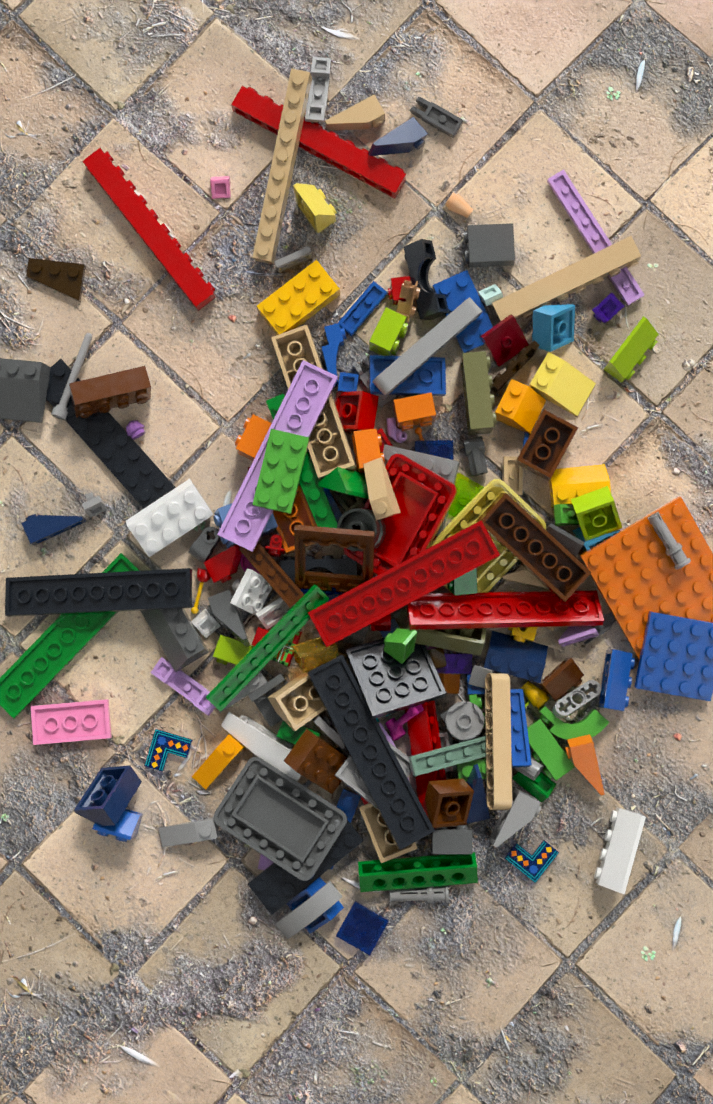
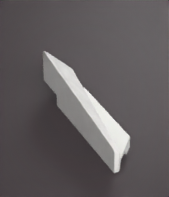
[221,712,301,781]

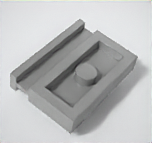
[314,716,345,749]

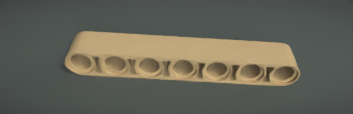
[485,673,512,810]

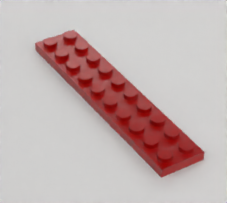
[308,520,500,647]
[406,590,604,630]

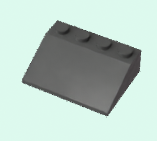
[0,358,51,423]

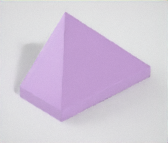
[558,626,599,647]

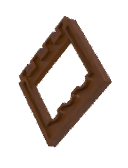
[294,525,375,593]

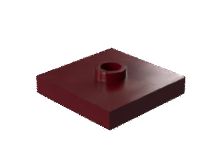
[480,314,529,367]

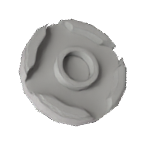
[445,701,484,740]

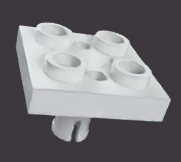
[230,568,272,616]

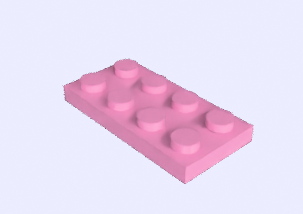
[31,699,112,745]

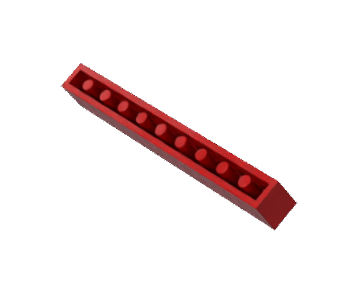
[231,86,406,199]
[82,148,216,311]

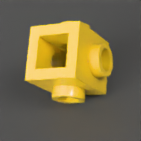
[508,627,538,643]

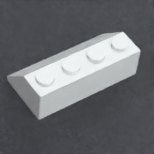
[594,807,646,894]

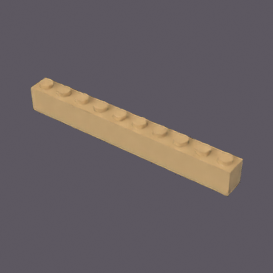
[252,68,312,265]

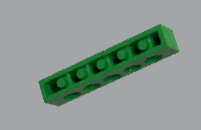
[358,852,478,892]

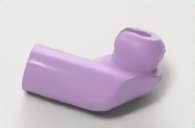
[386,418,407,443]

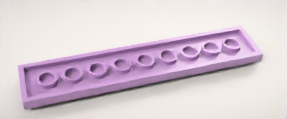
[217,360,338,552]

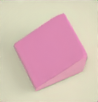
[210,176,231,199]

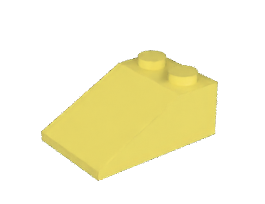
[293,183,337,234]
[529,352,596,416]

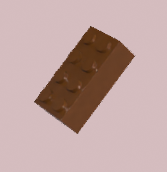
[69,366,151,418]

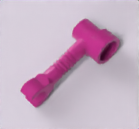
[385,705,424,741]

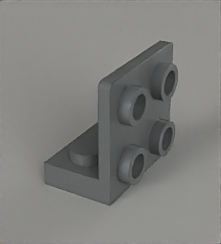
[248,674,288,727]

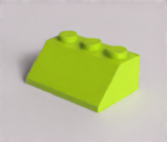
[603,316,659,383]

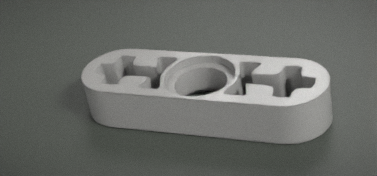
[552,680,601,719]

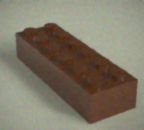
[475,493,592,602]

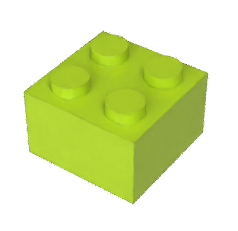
[369,307,408,356]
[571,486,622,541]

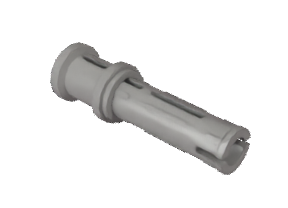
[647,512,691,570]
[390,885,449,903]

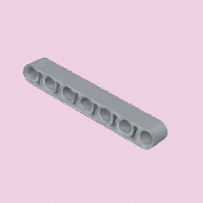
[373,297,483,396]

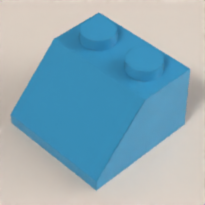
[532,304,575,352]

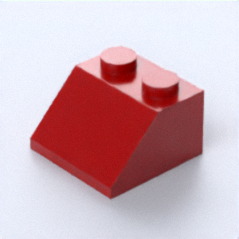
[335,391,379,433]

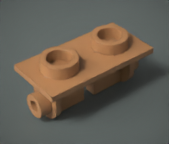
[396,280,420,323]

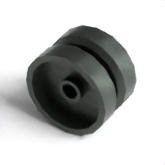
[337,508,386,551]

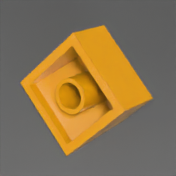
[495,379,546,434]

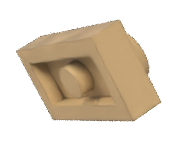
[502,456,523,496]

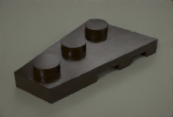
[26,258,86,303]
[491,340,540,393]

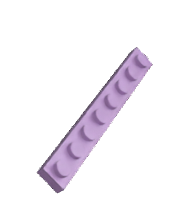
[547,169,644,307]

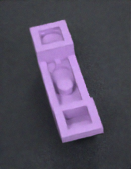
[151,657,215,716]

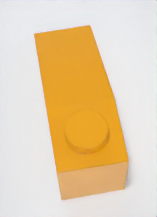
[192,734,245,790]

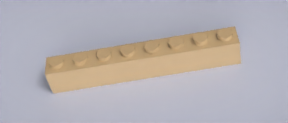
[492,236,641,322]

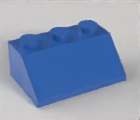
[598,649,635,711]

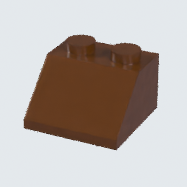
[538,658,584,701]
[425,778,474,828]

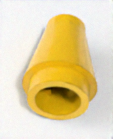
[521,681,550,709]

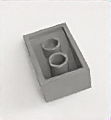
[489,787,541,847]

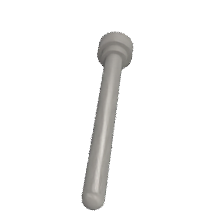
[51,333,92,420]

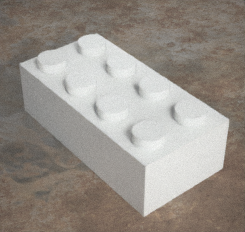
[126,479,213,557]

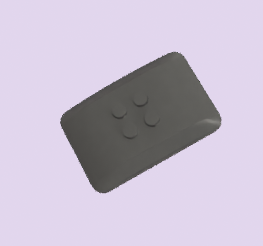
[214,757,347,881]

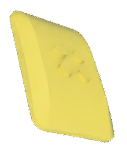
[429,479,546,593]

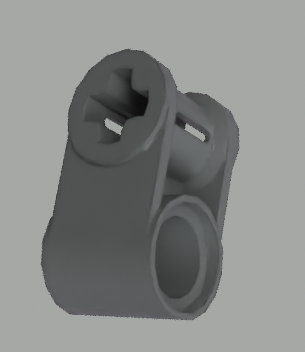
[188,527,221,564]

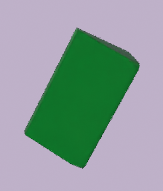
[512,771,557,802]

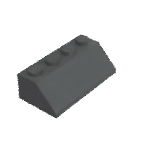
[140,608,209,672]

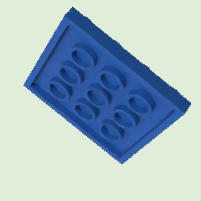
[634,611,713,701]

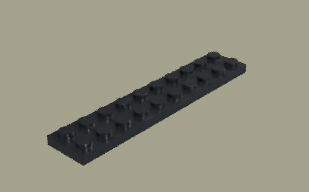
[46,359,176,509]
[5,568,192,617]
[307,655,435,850]

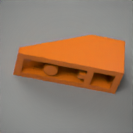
[565,734,605,795]

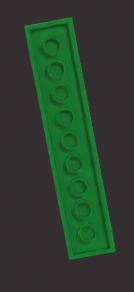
[0,553,140,719]

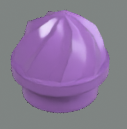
[126,420,146,440]

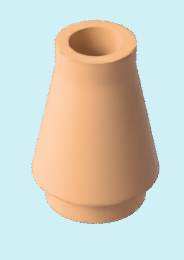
[445,192,473,218]

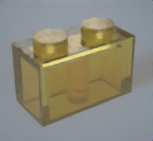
[292,636,339,674]

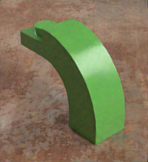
[538,706,609,740]

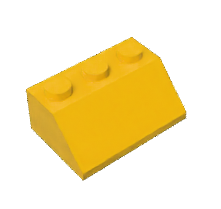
[549,464,611,508]

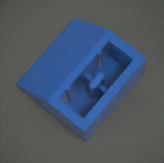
[92,809,143,842]

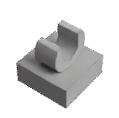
[82,492,108,518]

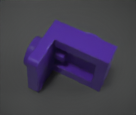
[592,293,625,323]

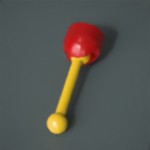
[191,568,211,614]

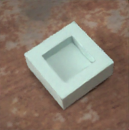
[478,284,503,306]

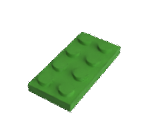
[252,429,310,514]

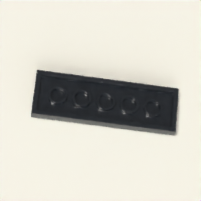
[248,819,364,915]

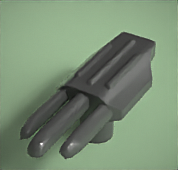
[579,612,616,644]

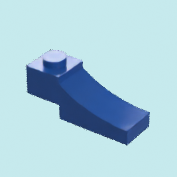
[322,323,347,386]

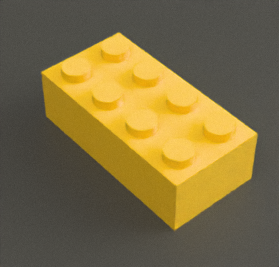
[257,260,340,335]

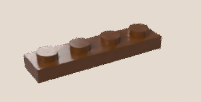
[239,542,304,608]

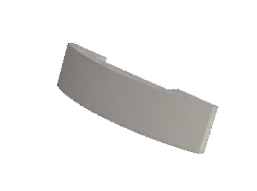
[305,57,331,123]
[276,881,343,939]

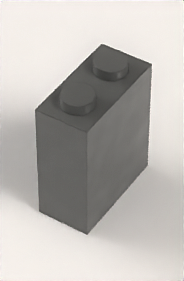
[463,223,515,268]

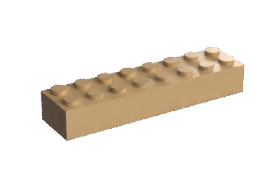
[271,325,357,481]

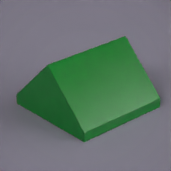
[318,467,369,499]

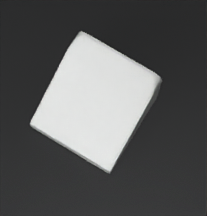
[191,609,220,638]

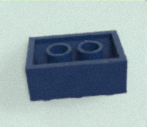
[482,631,548,683]
[74,765,142,826]

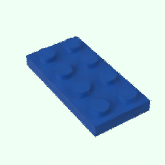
[432,270,493,353]
[369,355,446,396]

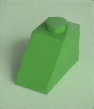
[384,628,417,664]

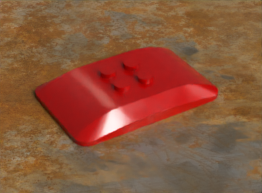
[343,453,457,575]

